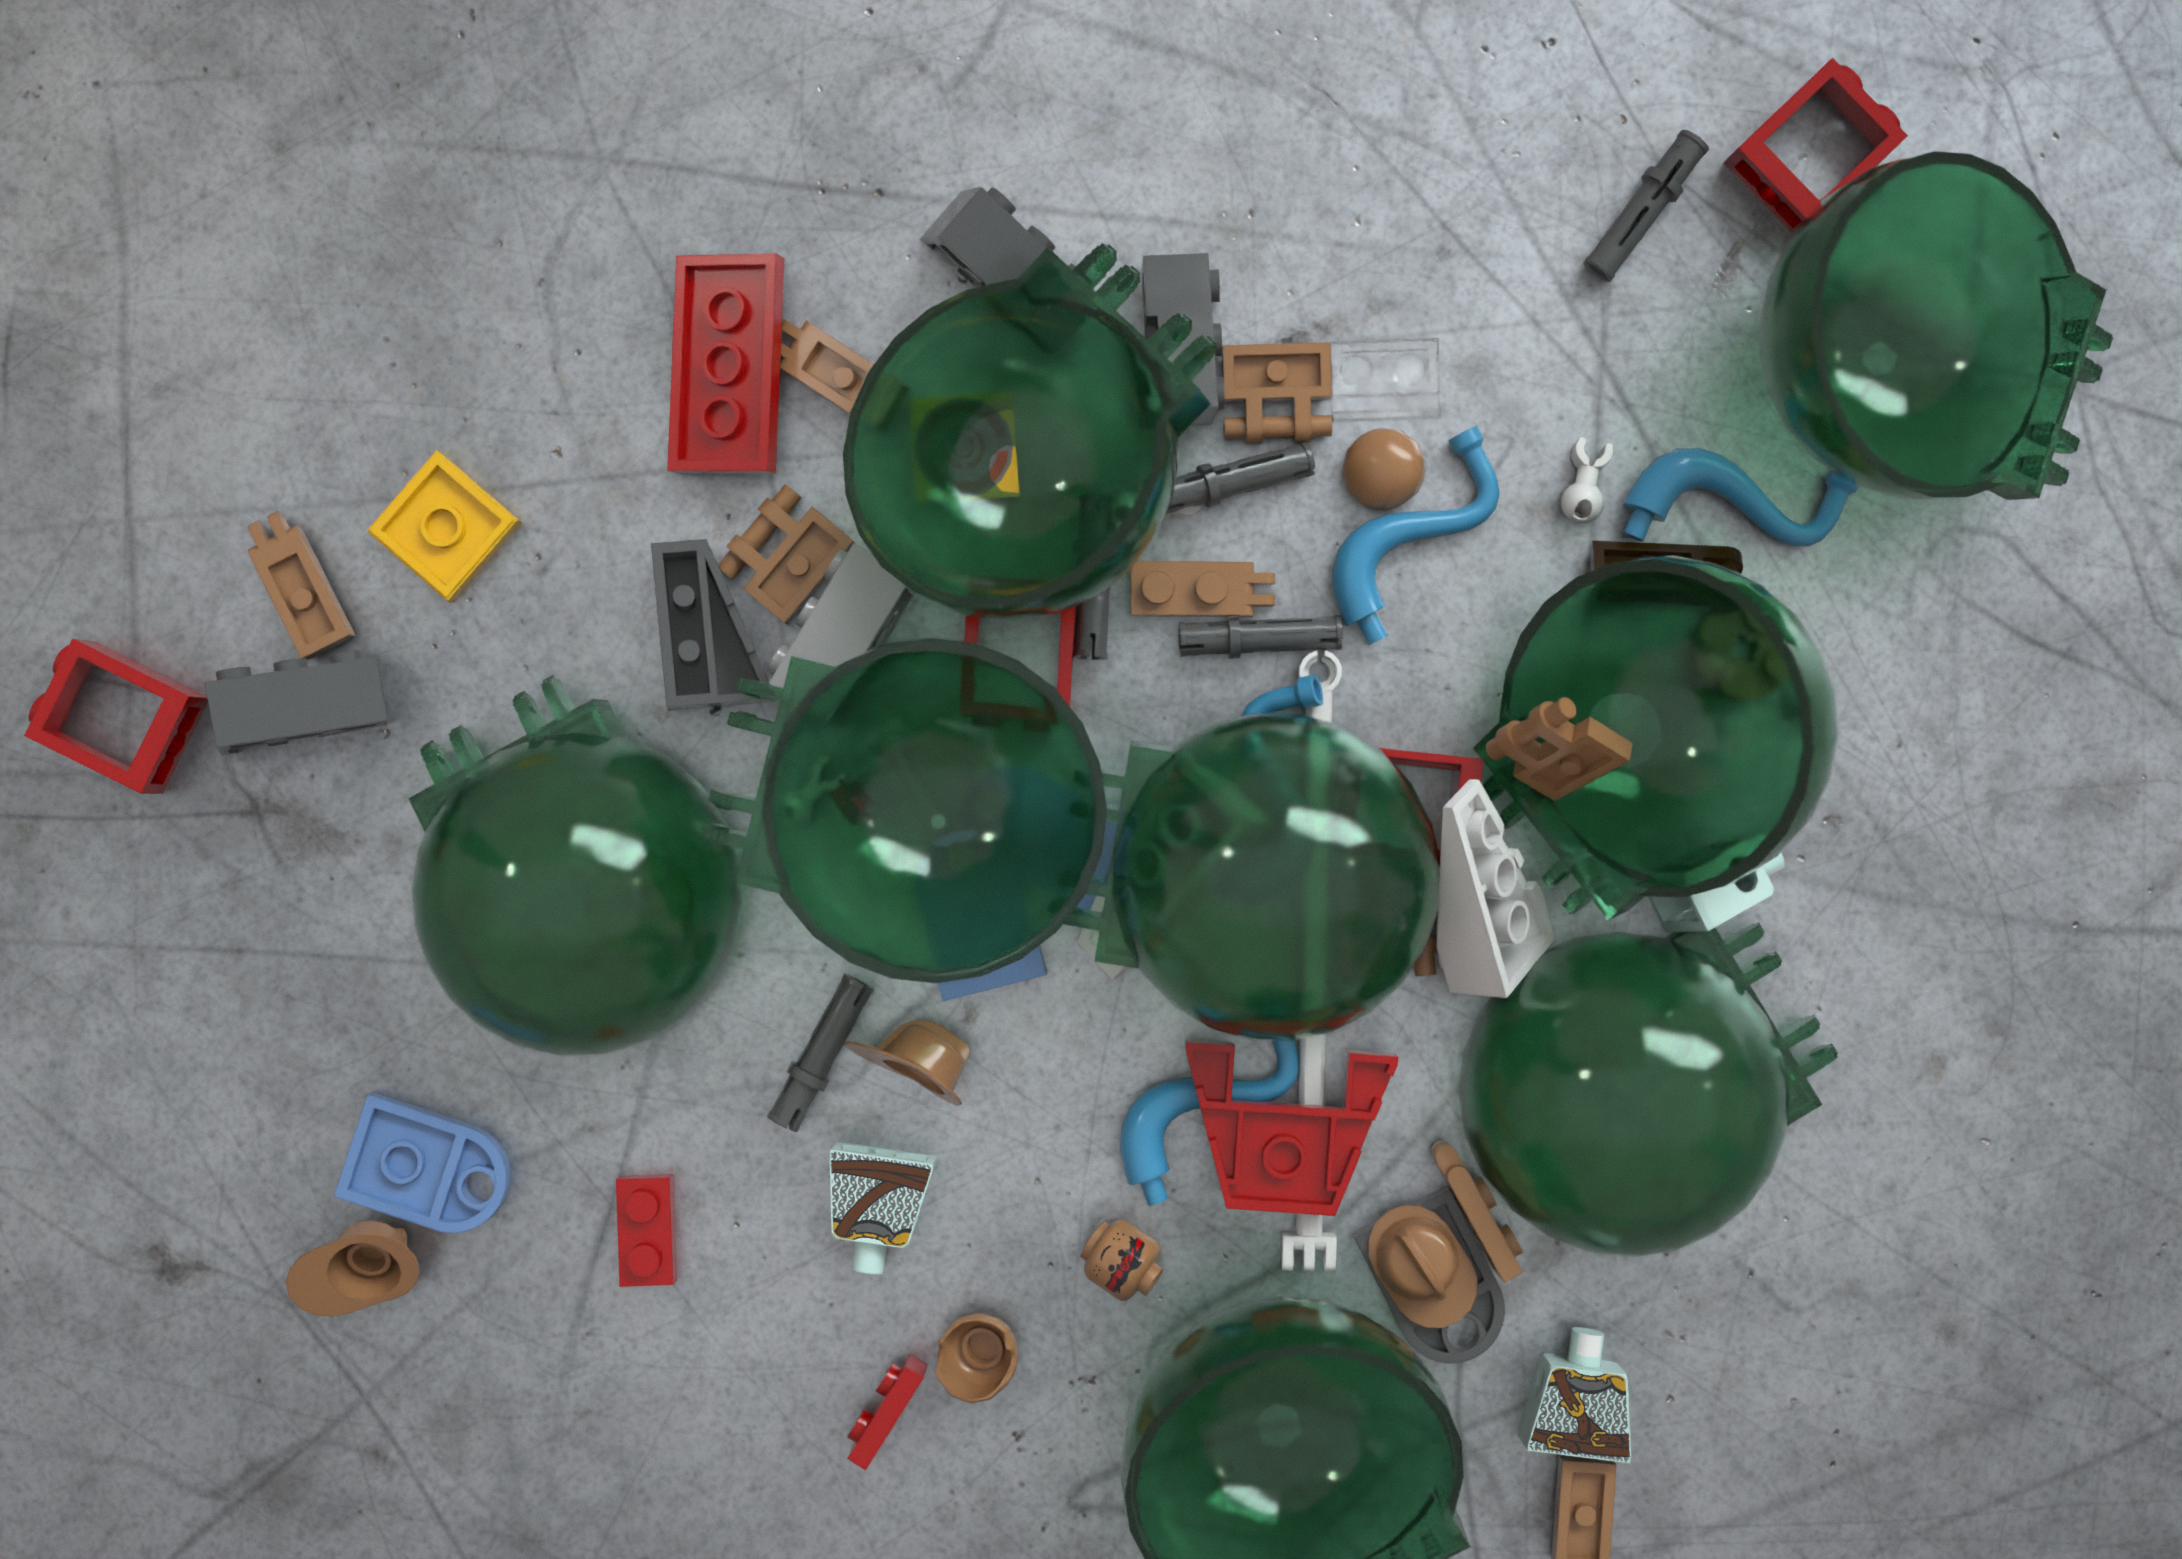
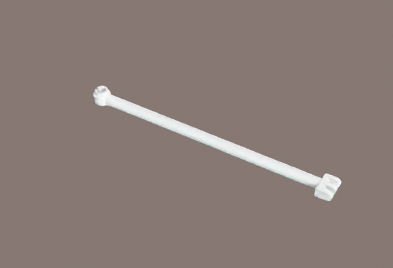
[1281,650,1342,1272]

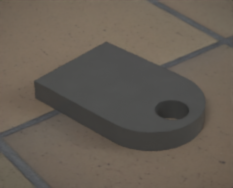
[1352,1186,1505,1364]

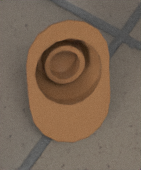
[844,1020,970,1106]
[1368,1205,1477,1328]
[286,1220,420,1317]

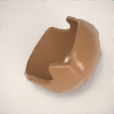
[1342,428,1426,511]
[935,1312,1018,1404]

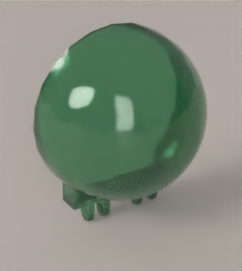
[1759,151,2113,500]
[843,243,1217,621]
[1473,556,1839,920]
[699,637,1107,983]
[408,675,742,1057]
[1056,712,1440,1042]
[1458,922,1838,1257]
[1120,1296,1471,1559]

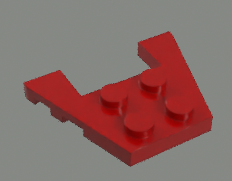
[1185,1039,1398,1216]

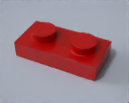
[616,1174,677,1287]
[847,1353,928,1470]

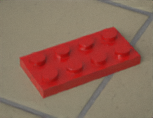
[667,253,785,474]

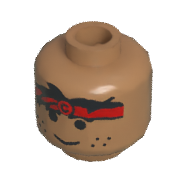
[1080,1219,1164,1301]

